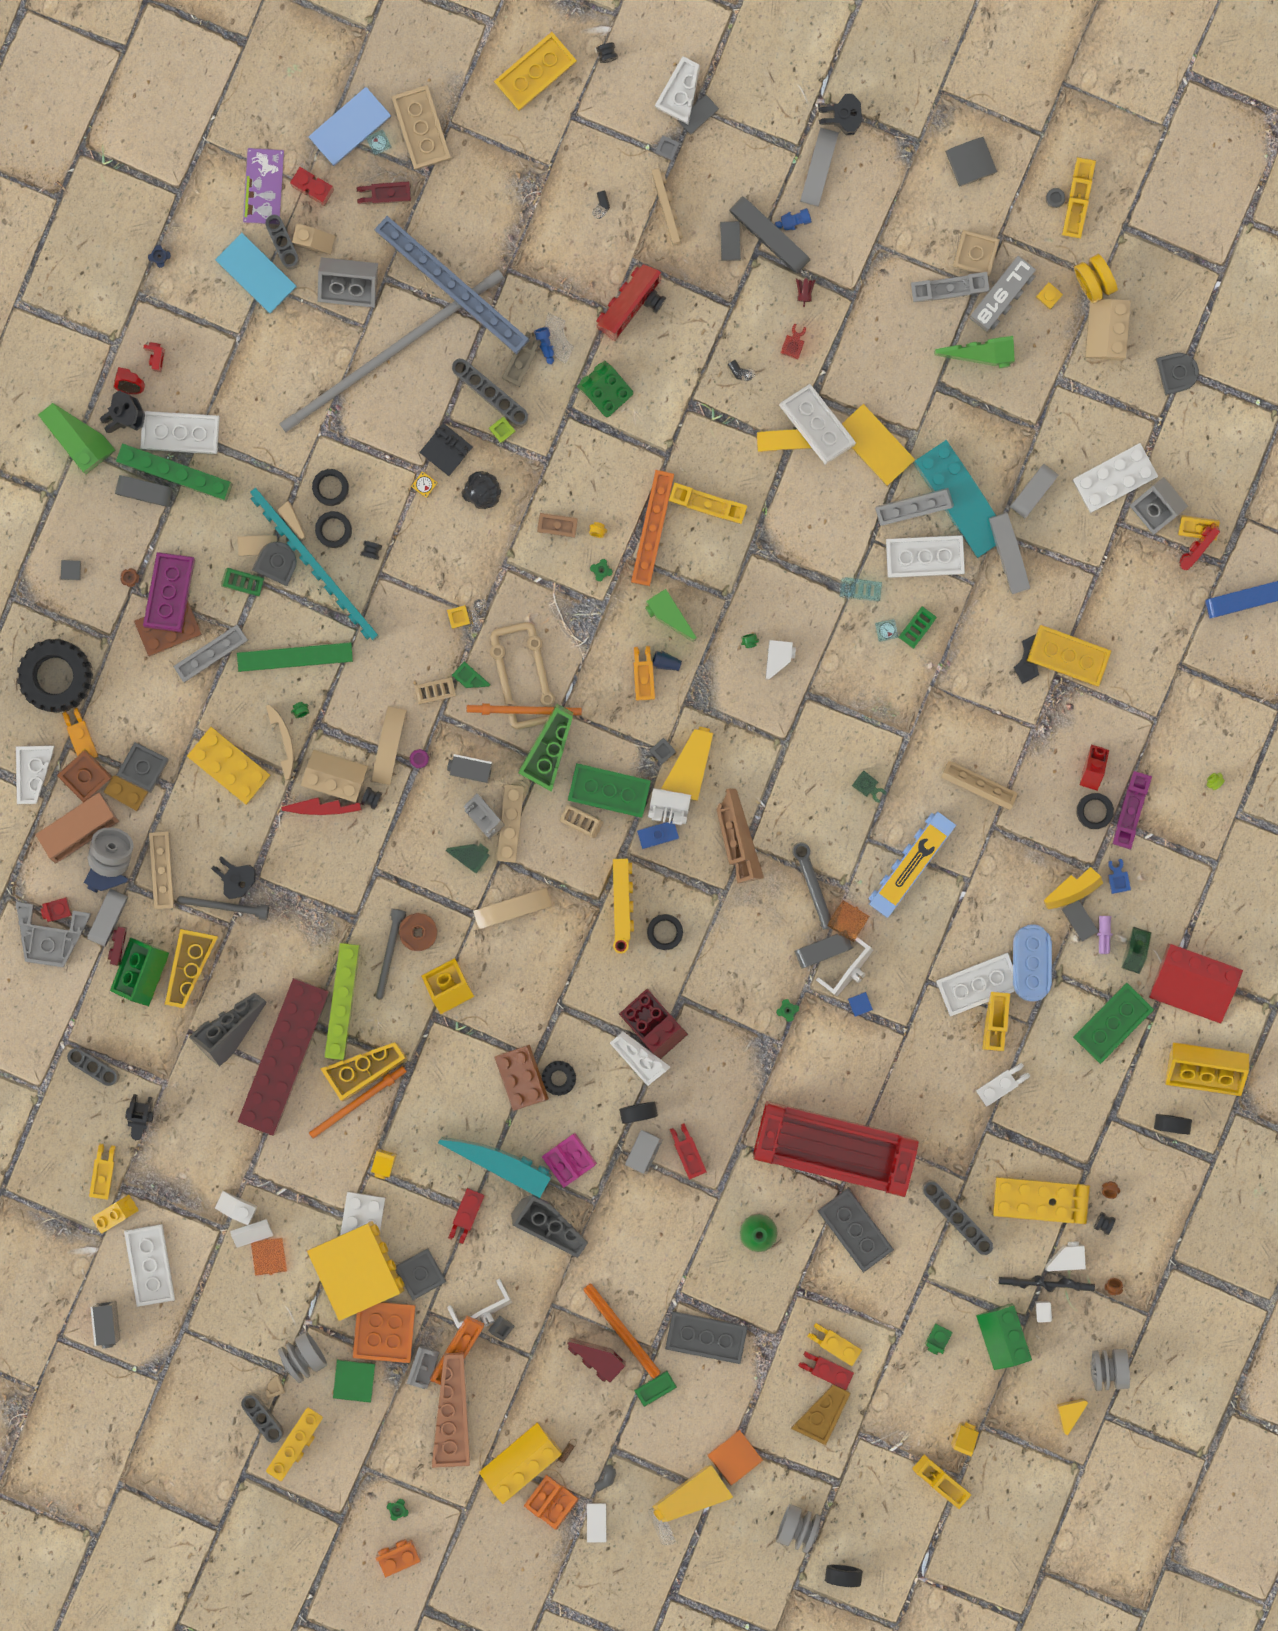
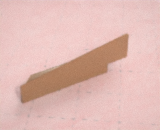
[716,788,764,883]

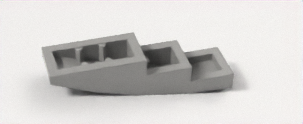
[989,512,1030,594]

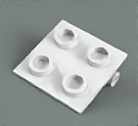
[648,788,691,826]

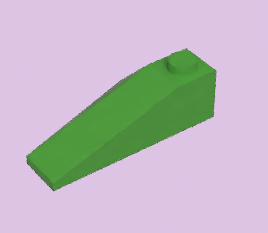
[934,336,1015,368]
[38,403,116,474]

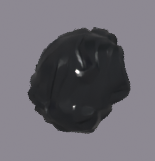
[462,471,502,509]

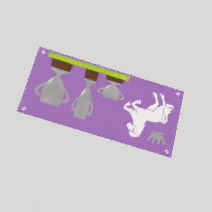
[243,148,284,224]

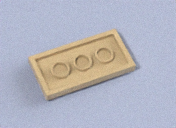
[391,85,451,170]

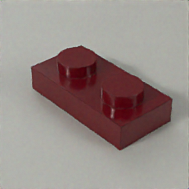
[108,926,128,966]

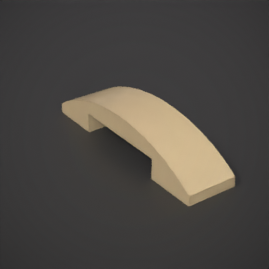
[266,705,294,780]
[372,706,407,785]
[474,888,552,929]

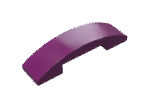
[1112,771,1152,850]

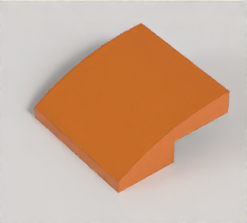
[707,1430,763,1486]
[524,1475,579,1530]

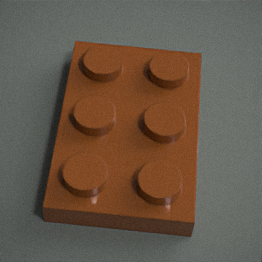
[134,601,202,657]
[494,1045,549,1111]

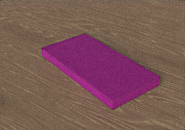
[143,552,195,633]

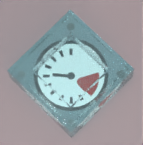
[366,129,392,156]
[875,619,899,642]

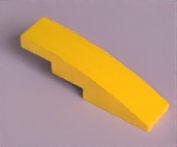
[1062,157,1096,239]

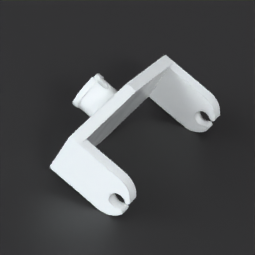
[816,933,873,996]
[447,1278,512,1329]

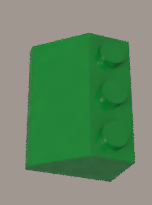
[110,937,169,1007]
[976,1303,1032,1370]

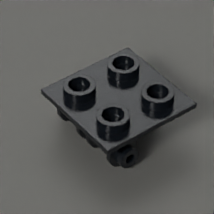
[419,423,473,476]

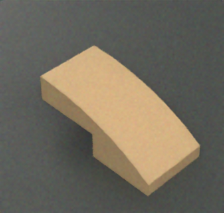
[237,535,278,556]

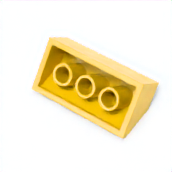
[1165,1042,1249,1096]
[479,1422,562,1504]

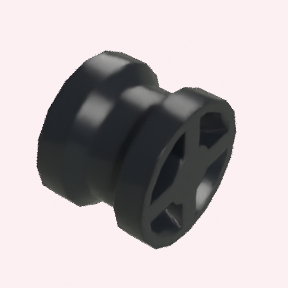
[596,42,618,63]
[644,290,667,314]
[360,541,382,560]
[361,787,382,810]
[1094,1212,1116,1235]

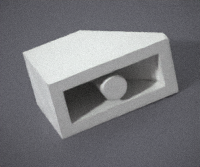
[766,640,796,680]
[215,1191,258,1225]
[1045,1241,1086,1271]

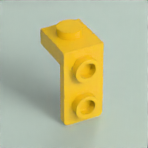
[92,1195,139,1233]

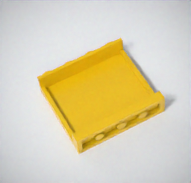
[307,1221,404,1321]

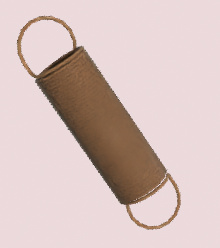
[556,1439,577,1467]

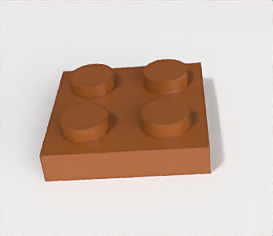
[57,749,112,802]

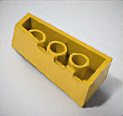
[164,928,218,1008]
[320,1042,408,1101]

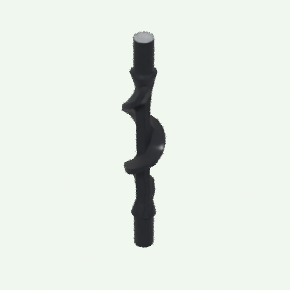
[998,1275,1095,1292]

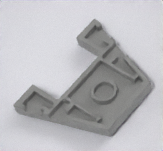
[16,902,91,967]

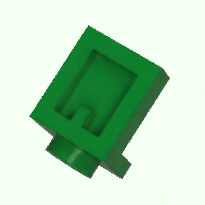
[925,1323,953,1355]

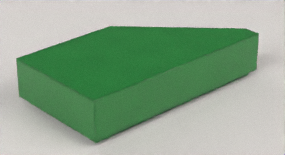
[452,661,491,688]

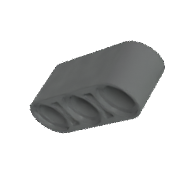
[265,215,299,269]
[115,475,173,507]
[794,931,853,969]
[67,1048,119,1086]
[241,1393,284,1443]

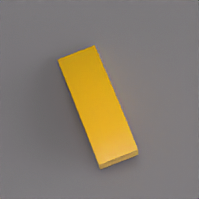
[1043,867,1103,910]
[982,992,1010,1051]
[912,1454,971,1509]

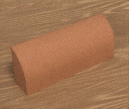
[35,792,119,864]

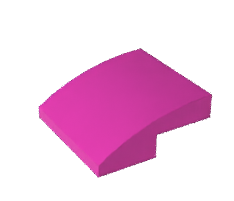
[542,1133,597,1188]

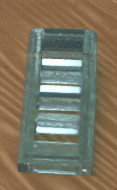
[839,577,882,602]

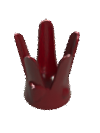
[796,278,816,307]

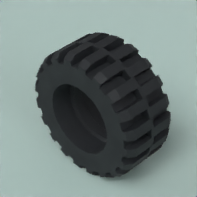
[17,639,93,713]

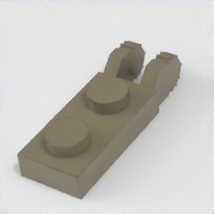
[502,331,540,387]

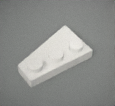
[16,746,55,804]

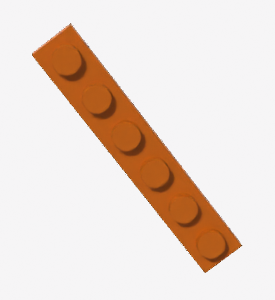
[631,470,674,587]

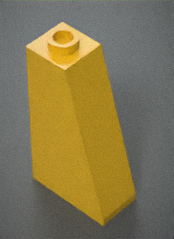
[661,726,713,801]
[652,1465,733,1522]

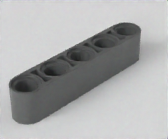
[729,196,810,274]
[452,358,528,427]
[922,1180,993,1255]

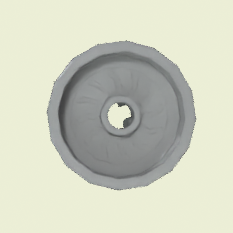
[87,828,134,877]

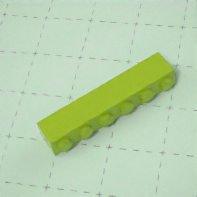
[324,943,360,1060]

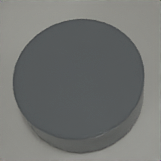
[1046,188,1065,208]

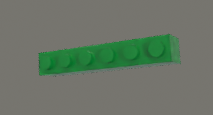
[116,443,233,502]

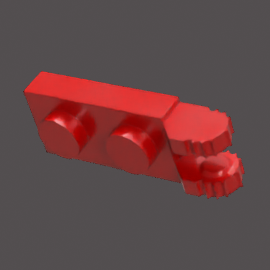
[1179,523,1220,571]
[670,1123,707,1180]
[448,1188,485,1244]
[798,1351,854,1390]

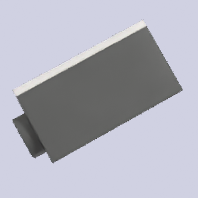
[447,754,493,784]
[90,1301,120,1348]

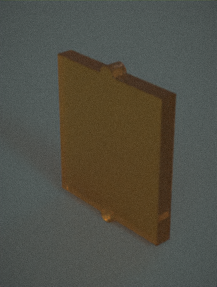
[827,900,870,942]
[251,1238,287,1276]

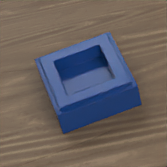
[848,992,873,1017]

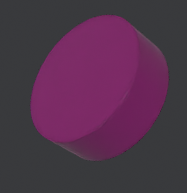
[410,749,429,768]

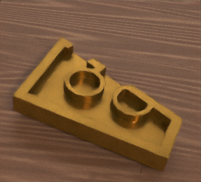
[791,1384,851,1445]

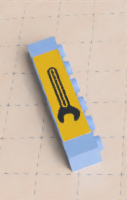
[868,812,956,918]

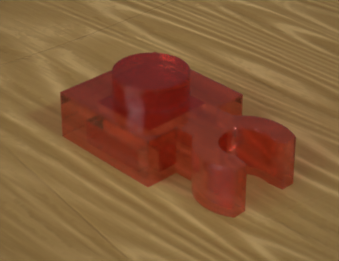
[780,324,806,360]

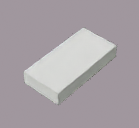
[230,1219,273,1248]
[587,1503,606,1542]

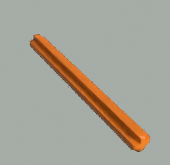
[583,1283,660,1378]

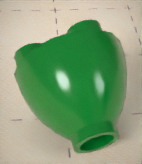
[740,1214,778,1252]

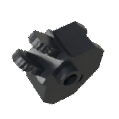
[818,93,862,136]
[100,391,145,433]
[211,856,256,899]
[125,1094,154,1141]

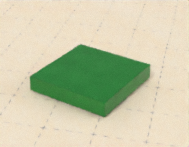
[333,1359,375,1403]

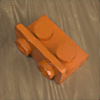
[376,1539,421,1578]

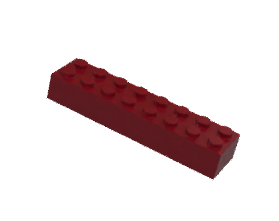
[237,978,331,1136]

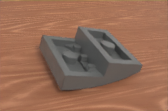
[945,136,997,187]

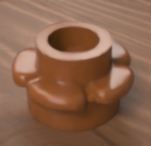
[120,568,139,587]
[1102,1181,1121,1199]
[1104,1278,1123,1296]

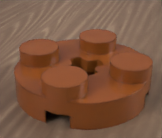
[399,913,438,951]

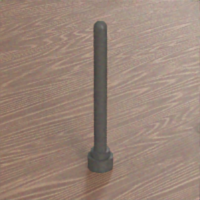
[177,896,269,920]
[376,908,406,1000]

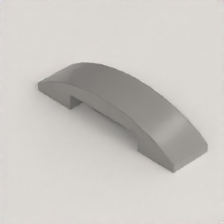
[800,127,839,207]
[911,272,990,302]

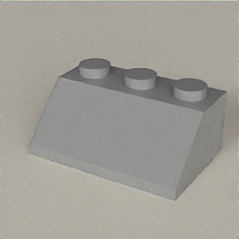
[317,257,378,308]

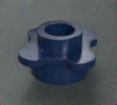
[148,245,171,268]

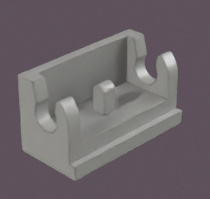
[464,794,505,839]
[625,1130,663,1174]
[406,1345,440,1389]

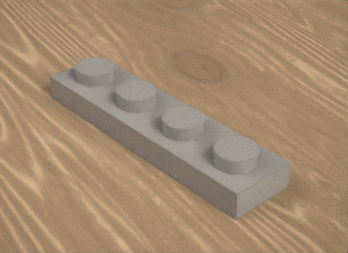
[875,488,954,526]
[173,624,248,683]

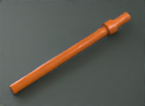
[466,703,582,715]
[309,1066,407,1139]

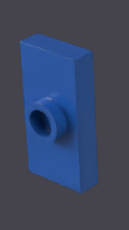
[637,820,679,849]

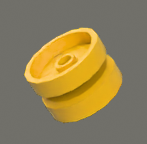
[1074,254,1118,304]

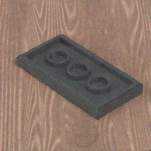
[817,1188,894,1273]
[665,1311,748,1364]

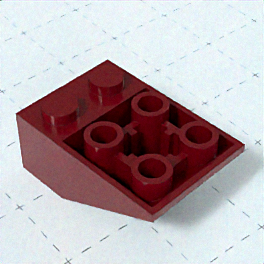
[619,989,688,1059]
[567,1338,626,1383]

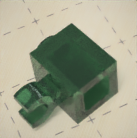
[851,770,887,803]

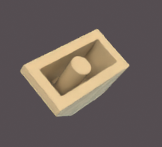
[292,224,336,255]

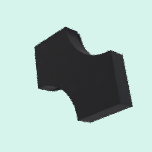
[1013,634,1039,684]

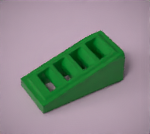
[221,568,264,597]
[898,606,937,649]

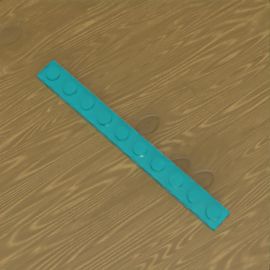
[250,487,379,641]

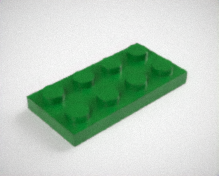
[568,763,651,818]
[1073,982,1154,1064]

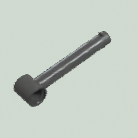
[792,842,834,930]

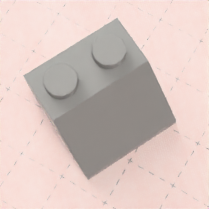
[1129,477,1188,535]

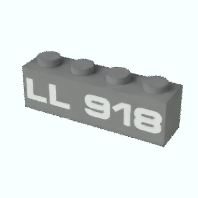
[969,256,1036,332]

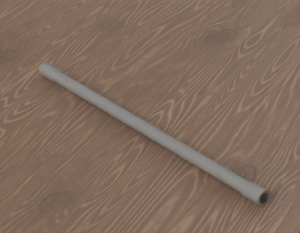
[279,269,505,433]

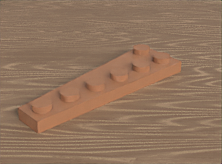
[432,1352,470,1468]

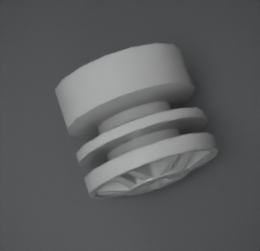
[278,1331,327,1383]
[1090,1349,1130,1391]
[776,1504,821,1554]

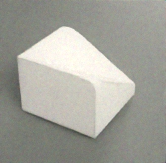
[1034,1301,1052,1322]

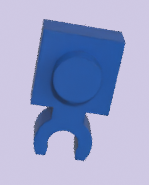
[1108,859,1131,894]

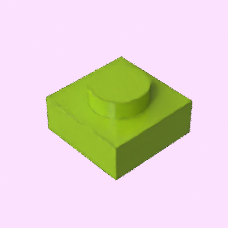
[489,416,516,443]

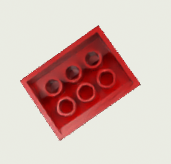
[596,264,661,341]
[1149,944,1243,1024]

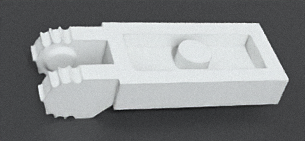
[975,1062,1030,1107]

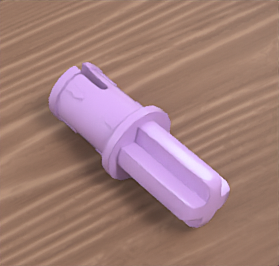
[1097,916,1113,954]

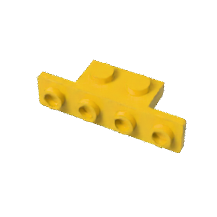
[266,1407,323,1481]

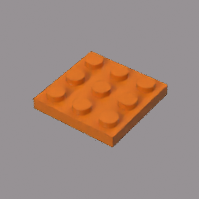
[353,1302,416,1363]

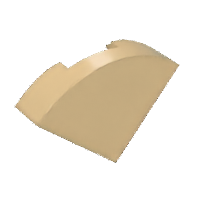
[266,1374,285,1399]

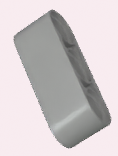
[1010,464,1059,519]
[87,889,128,947]

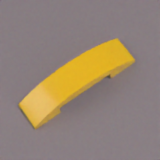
[757,429,812,452]
[669,482,747,524]

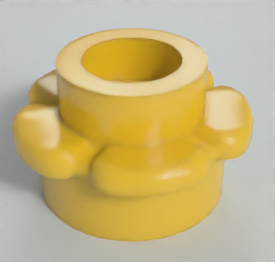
[589,522,607,538]

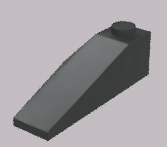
[189,993,267,1067]
[511,1194,588,1258]

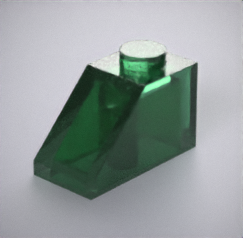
[446,843,491,874]
[1121,927,1152,974]

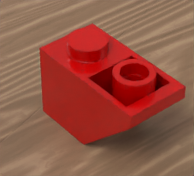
[1079,744,1109,791]

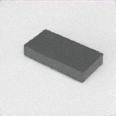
[678,95,719,135]
[720,221,741,261]
[1061,900,1099,942]

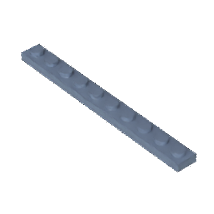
[374,216,529,355]

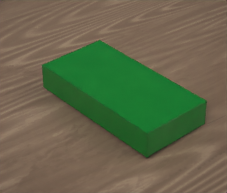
[634,1371,677,1407]

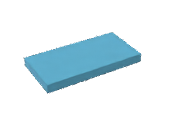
[215,233,297,314]

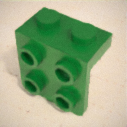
[577,360,633,418]

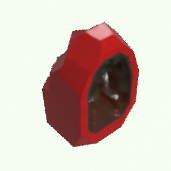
[113,367,145,394]

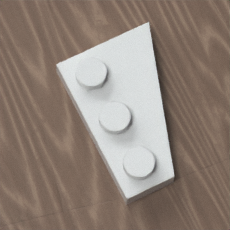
[655,56,700,125]
[610,1032,670,1086]

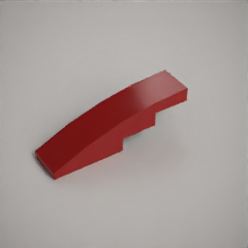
[281,797,362,815]

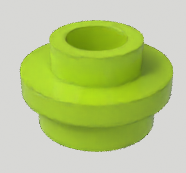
[1206,773,1225,790]

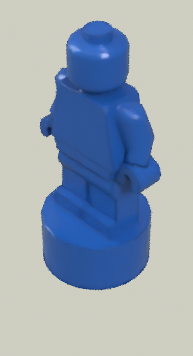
[775,208,812,230]
[534,327,554,364]

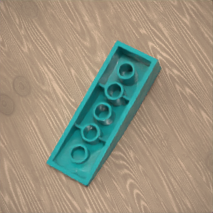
[913,440,996,558]
[438,1137,552,1198]

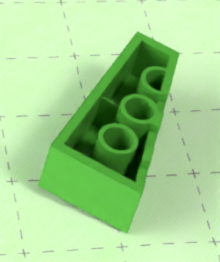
[518,704,573,792]

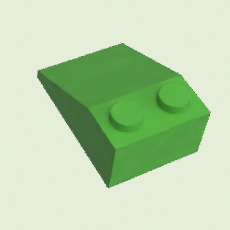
[645,589,697,642]

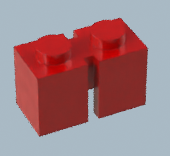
[290,167,334,206]

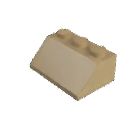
[1085,299,1131,361]
[301,750,369,803]

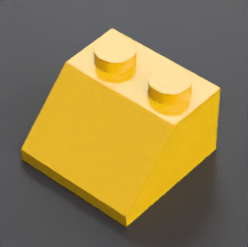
[421,958,474,1015]

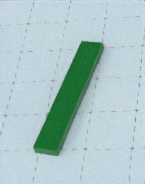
[237,642,353,672]

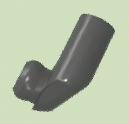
[594,1465,616,1492]

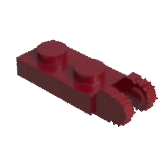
[356,181,411,204]

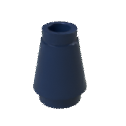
[652,650,682,671]

